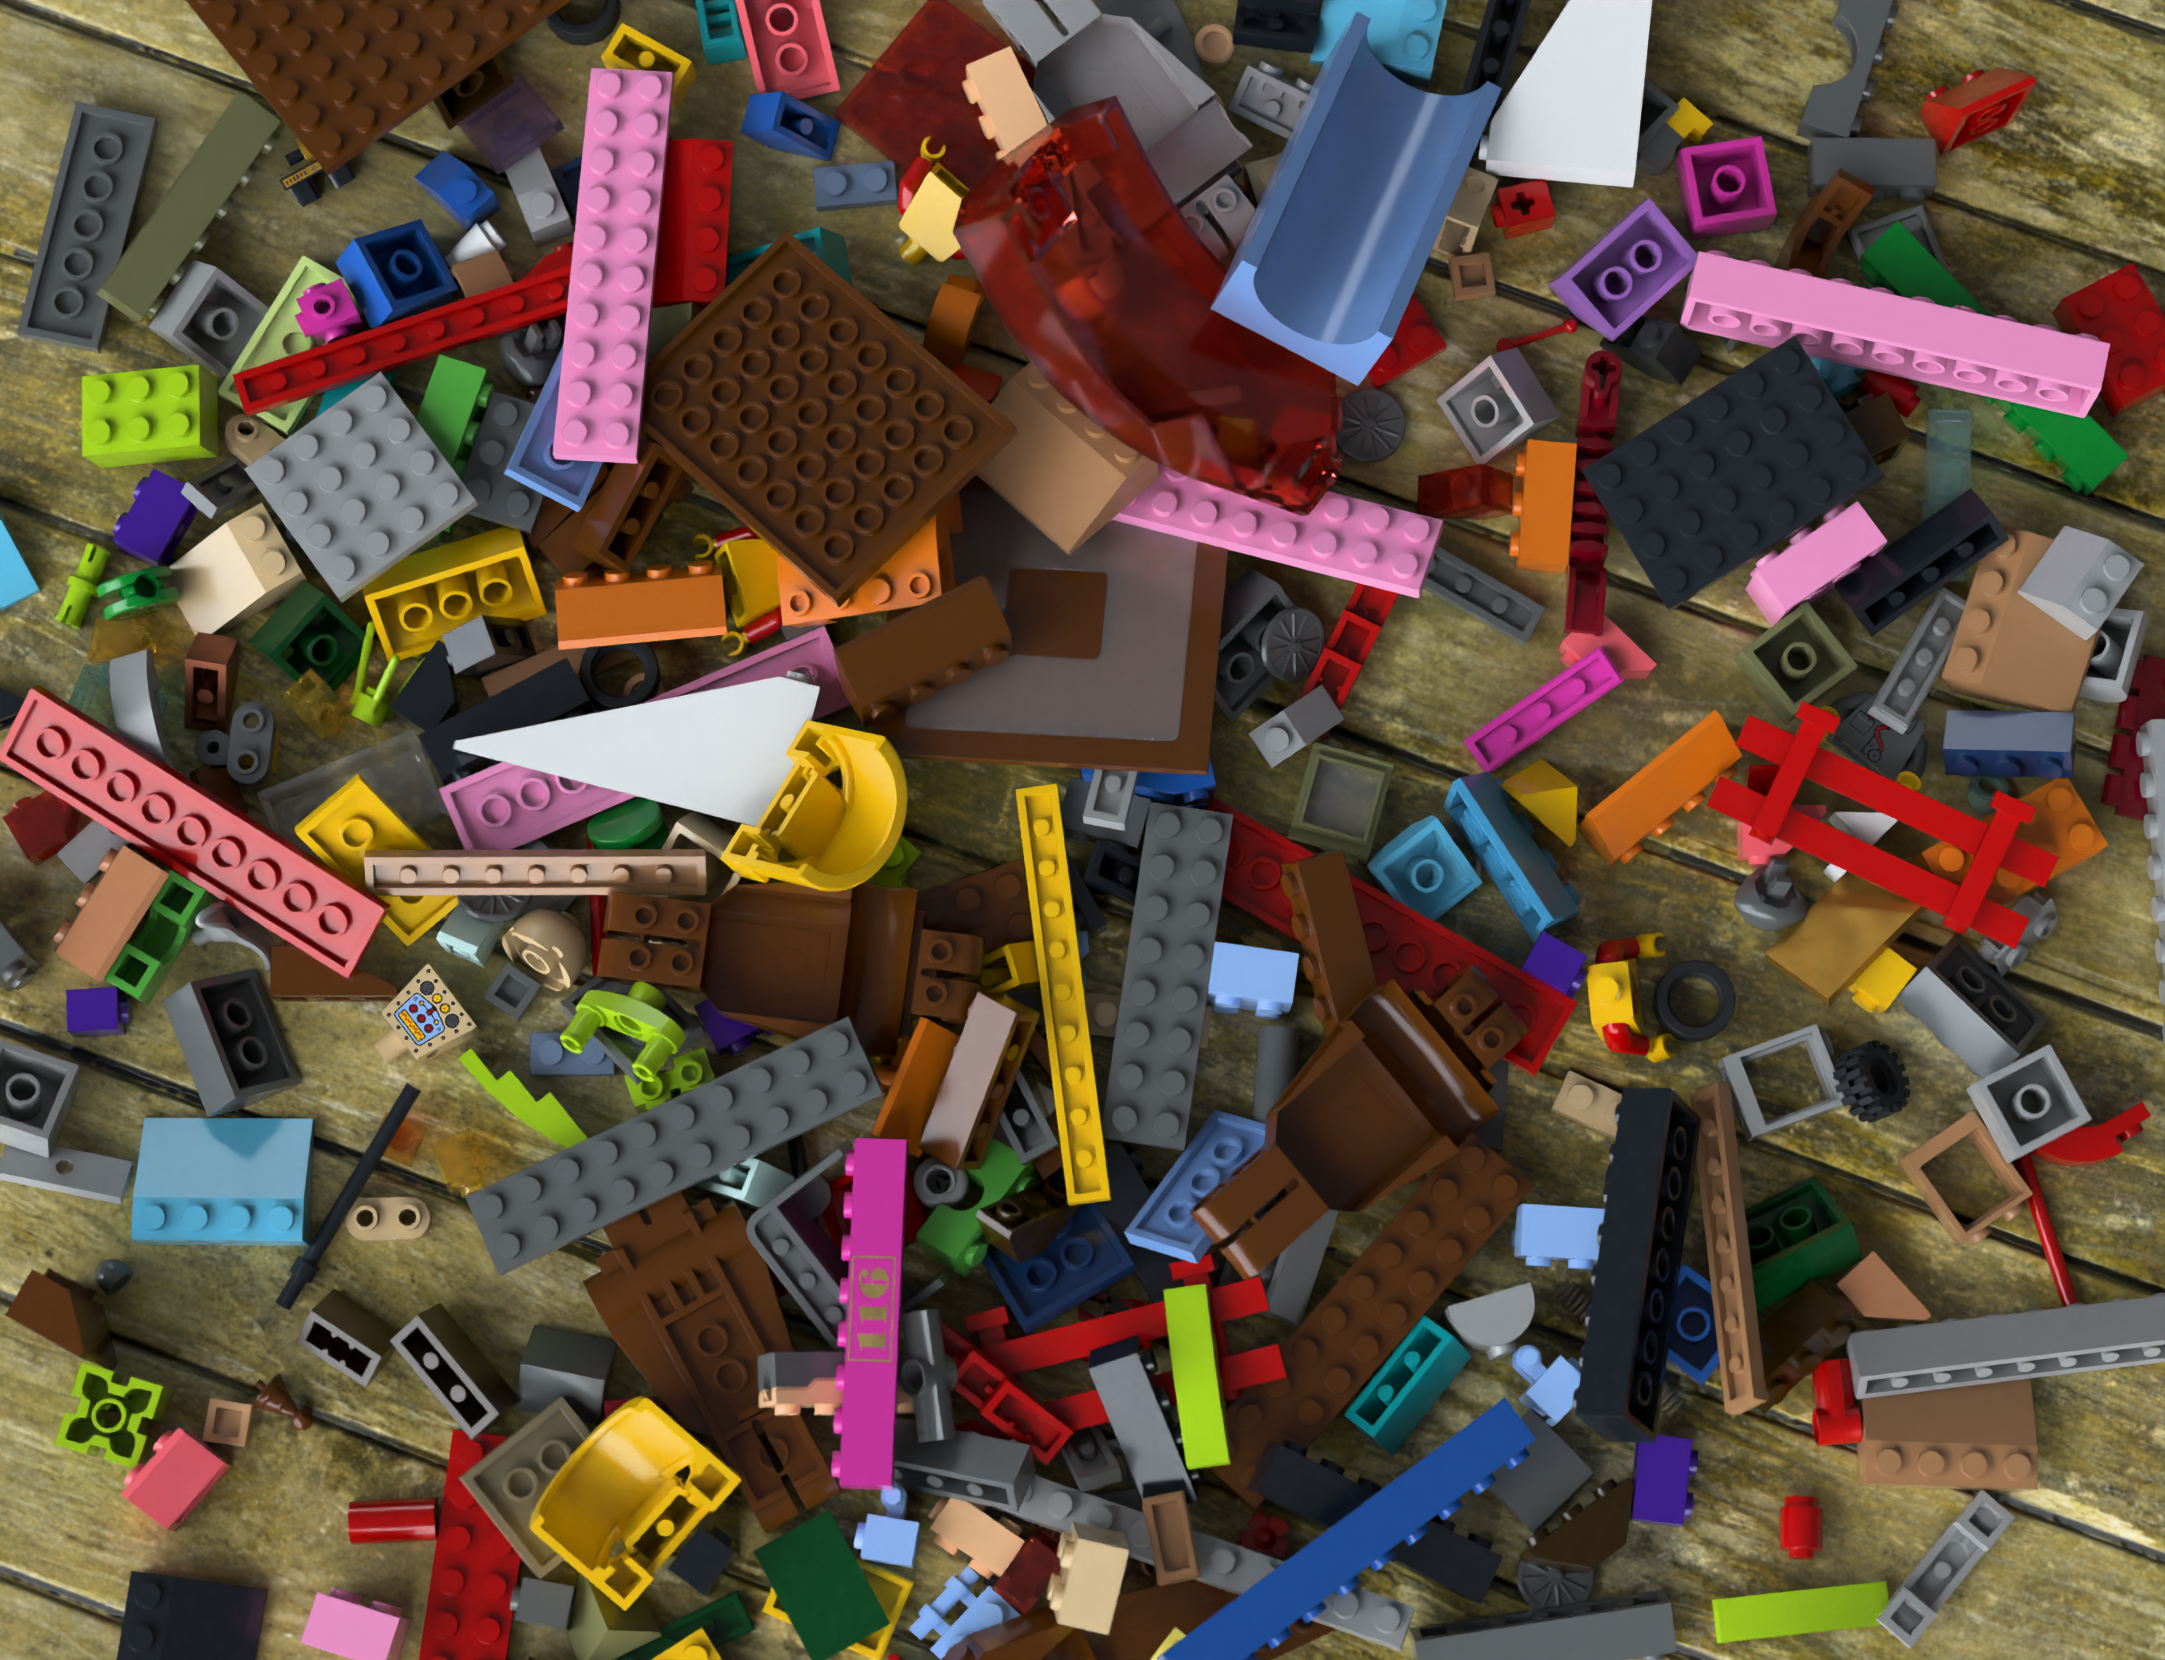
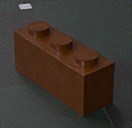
[571,440,683,573]

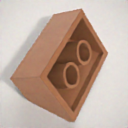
[52,843,170,983]

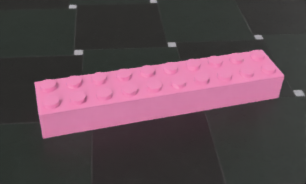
[1679,250,2110,418]

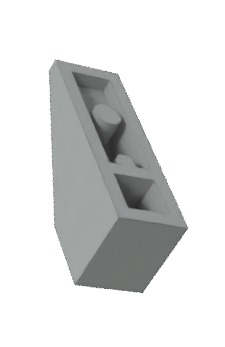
[491,122,574,248]

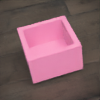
[300,1587,411,1660]

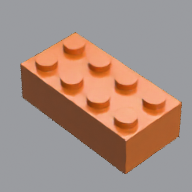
[1913,778,2109,933]

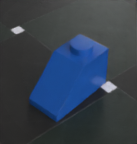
[741,91,841,161]
[414,150,500,233]

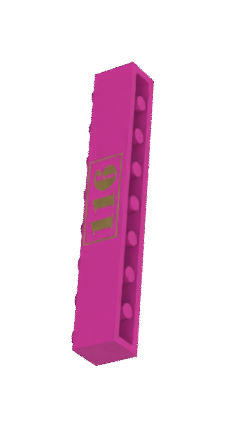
[832,1138,908,1490]

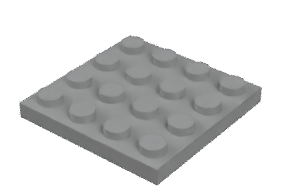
[244,372,479,603]

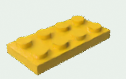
[294,773,459,947]

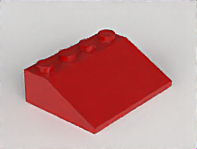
[653,139,734,308]

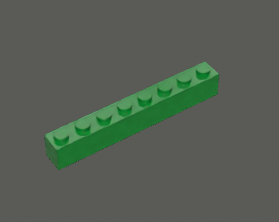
[1857,221,2129,496]

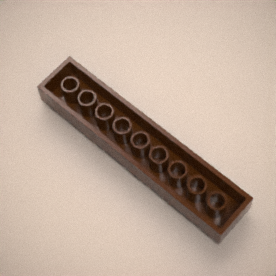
[1205,1132,1534,1511]

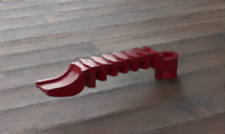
[1564,350,1622,637]

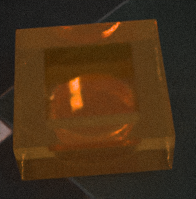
[378,1111,427,1167]

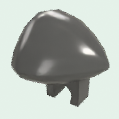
[499,319,564,387]
[1734,858,1809,931]

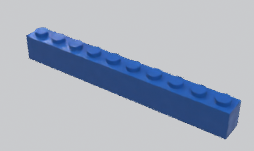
[1156,1398,1537,1660]

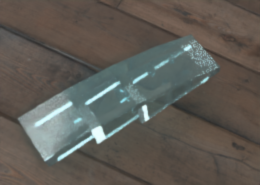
[1922,409,1971,583]

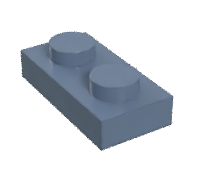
[813,161,898,212]
[530,1033,616,1077]

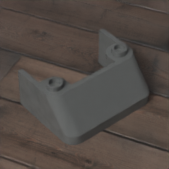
[746,1139,951,1352]

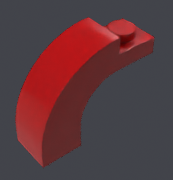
[2029,1101,2151,1167]

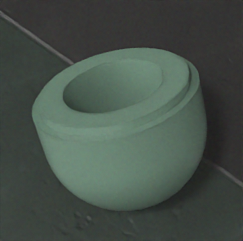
[1967,776,2011,815]

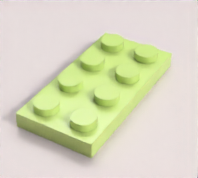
[218,255,364,436]

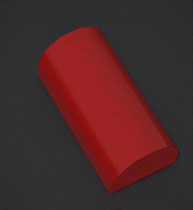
[348,1497,439,1545]

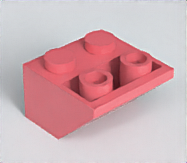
[121,1427,232,1531]

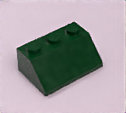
[1703,1175,1863,1311]

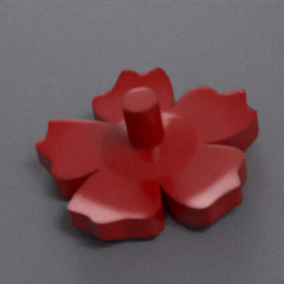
[1238,1511,1289,1559]

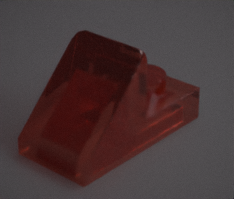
[992,1529,1061,1615]

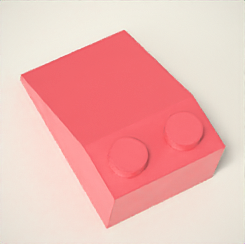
[735,0,841,100]

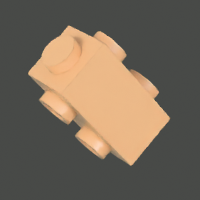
[928,1496,1025,1580]

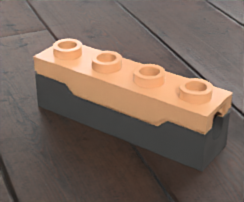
[757,1351,915,1416]

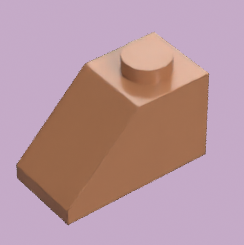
[1830,1251,1932,1324]

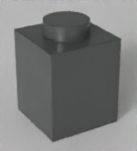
[510,1577,577,1630]

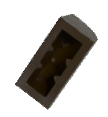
[295,1289,399,1388]

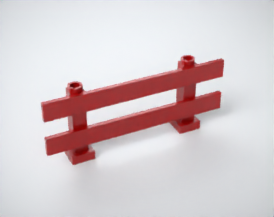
[1706,701,2059,949]
[953,1251,1288,1440]

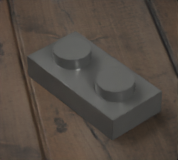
[181,456,260,519]

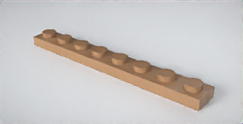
[364,849,707,896]
[1690,1081,1767,1415]

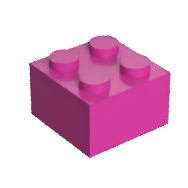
[1675,136,1777,241]

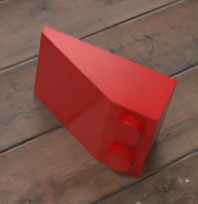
[1919,67,2037,156]

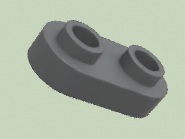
[227,702,277,787]

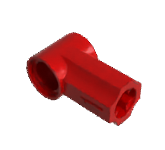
[1812,1359,1862,1446]

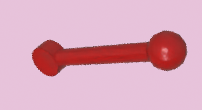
[1496,318,1579,353]

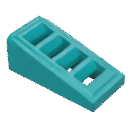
[695,0,747,65]

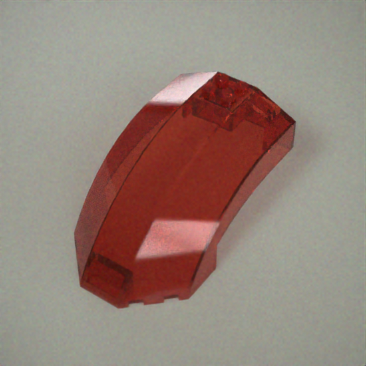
[953,95,1344,516]

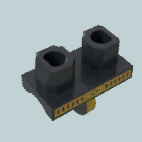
[279,136,355,207]

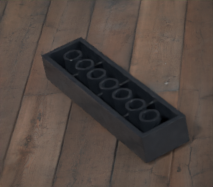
[1573,1088,1701,1443]

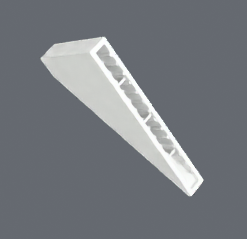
[1479,0,1652,188]
[453,671,820,827]

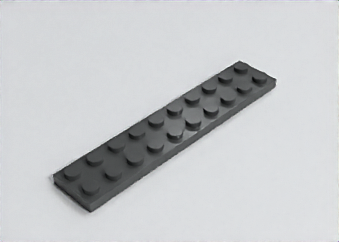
[465,1017,885,1275]

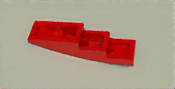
[1299,583,1399,739]
[940,1318,1074,1465]

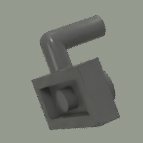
[1060,1425,1135,1492]

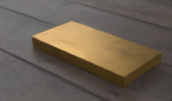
[1764,842,1927,1006]

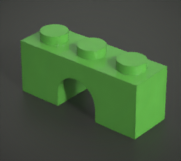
[104,870,214,1006]
[915,1138,1039,1278]

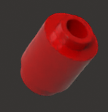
[1858,370,1922,418]
[1780,1496,1823,1560]

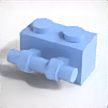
[1511,1204,1605,1270]
[1511,1345,1581,1427]
[854,1484,921,1568]
[909,1565,1021,1659]

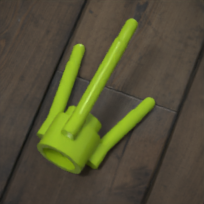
[349,621,425,728]

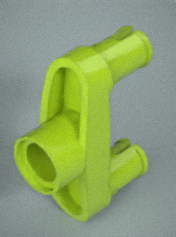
[560,982,686,1082]

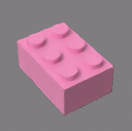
[1745,501,1887,626]

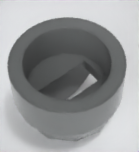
[95,1259,133,1296]

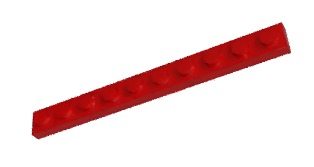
[233,264,571,417]

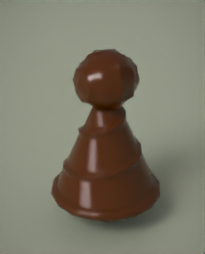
[252,1374,313,1431]

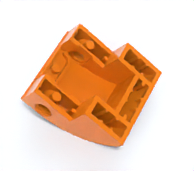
[777,492,963,628]

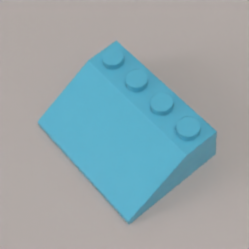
[1309,0,1447,88]
[131,1118,314,1246]

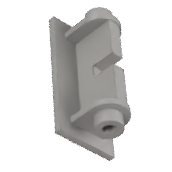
[1977,892,2058,977]

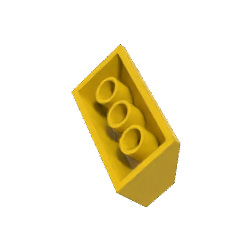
[362,526,547,663]

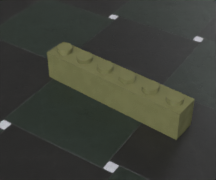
[95,92,281,323]

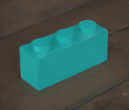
[1344,1315,1472,1456]

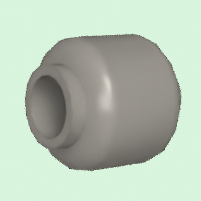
[913,1156,971,1209]

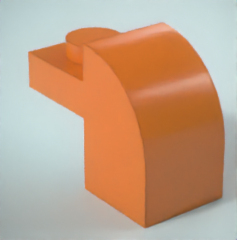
[922,274,989,367]

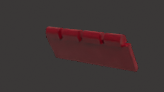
[2100,654,2165,821]

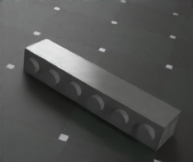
[1409,1590,1677,1660]

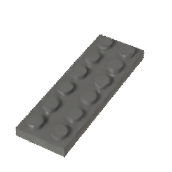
[17,102,159,353]

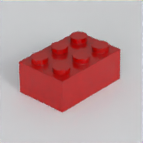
[2052,263,2165,418]

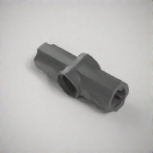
[900,1308,958,1443]

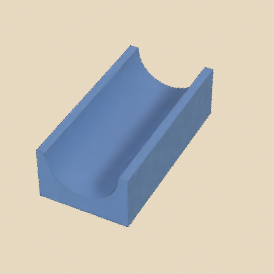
[1210,11,1502,386]

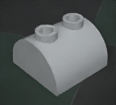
[2079,608,2149,703]
[1442,1282,1535,1361]

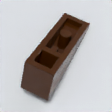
[270,940,401,1002]
[940,1605,1075,1660]

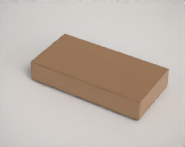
[1141,1490,1201,1586]

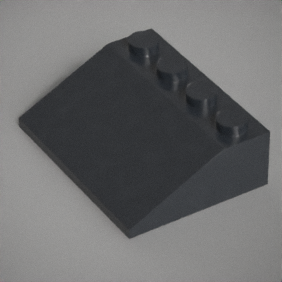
[116,1571,268,1660]

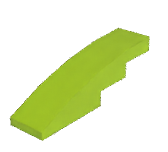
[458,1048,588,1150]
[1164,1284,1231,1470]
[1712,1581,1889,1643]

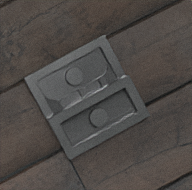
[1488,1408,1595,1534]

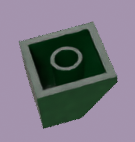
[248,580,377,706]

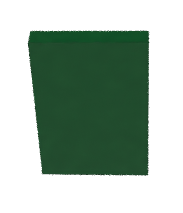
[753,1509,891,1660]

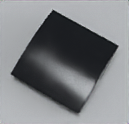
[1232,0,1319,54]

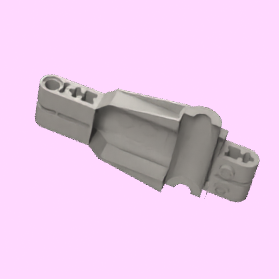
[981,0,1256,276]

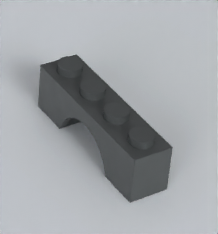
[1796,0,1899,140]

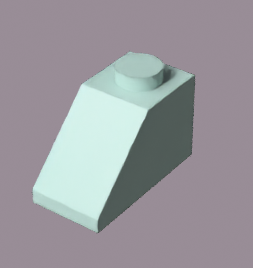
[436,903,505,968]
[693,1158,795,1210]

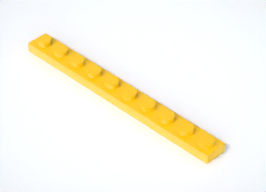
[1015,783,1112,1206]

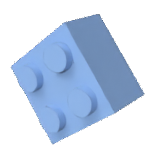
[1206,942,1299,1020]

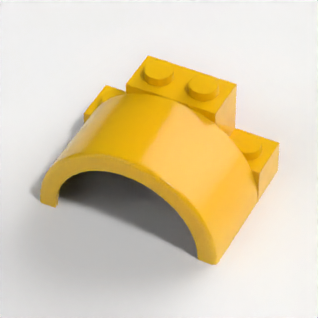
[720,720,908,891]
[529,1396,742,1611]

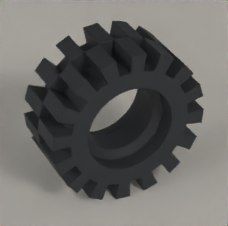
[1833,1040,1910,1123]

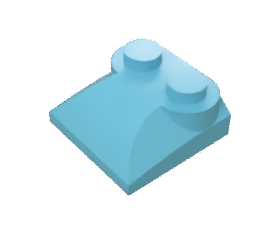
[1367,815,1483,921]

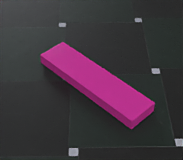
[1463,646,1625,773]

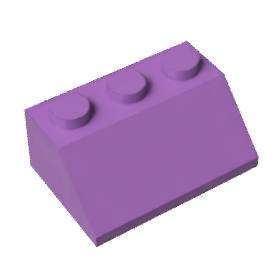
[1548,198,1698,342]

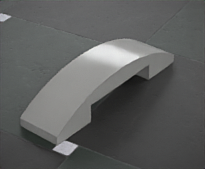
[109,649,183,775]
[1876,1489,2016,1648]

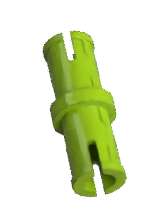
[55,543,112,630]

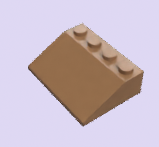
[976,353,1159,556]
[1942,526,2103,712]
[1857,1378,2038,1492]

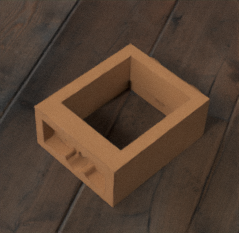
[1898,1110,2033,1246]

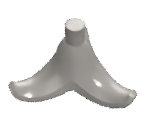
[192,900,275,971]

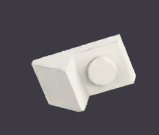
[1823,812,1898,884]

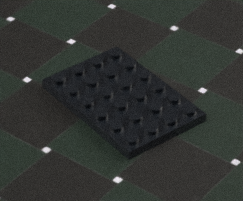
[1581,336,1884,611]

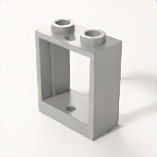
[1716,1024,1844,1142]

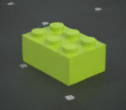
[82,364,218,468]

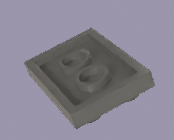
[461,391,546,535]
[560,977,704,1085]

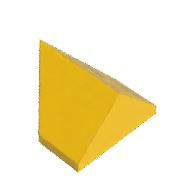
[1500,758,1578,847]

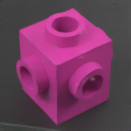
[295,278,364,346]

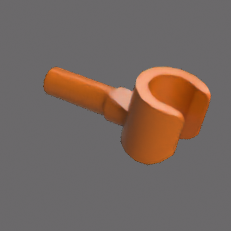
[875,1037,912,1090]

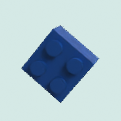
[335,219,459,329]
[1667,1264,1720,1387]

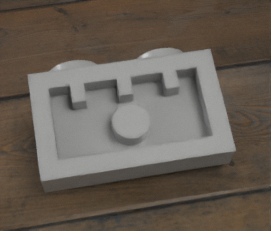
[1227,60,1314,139]

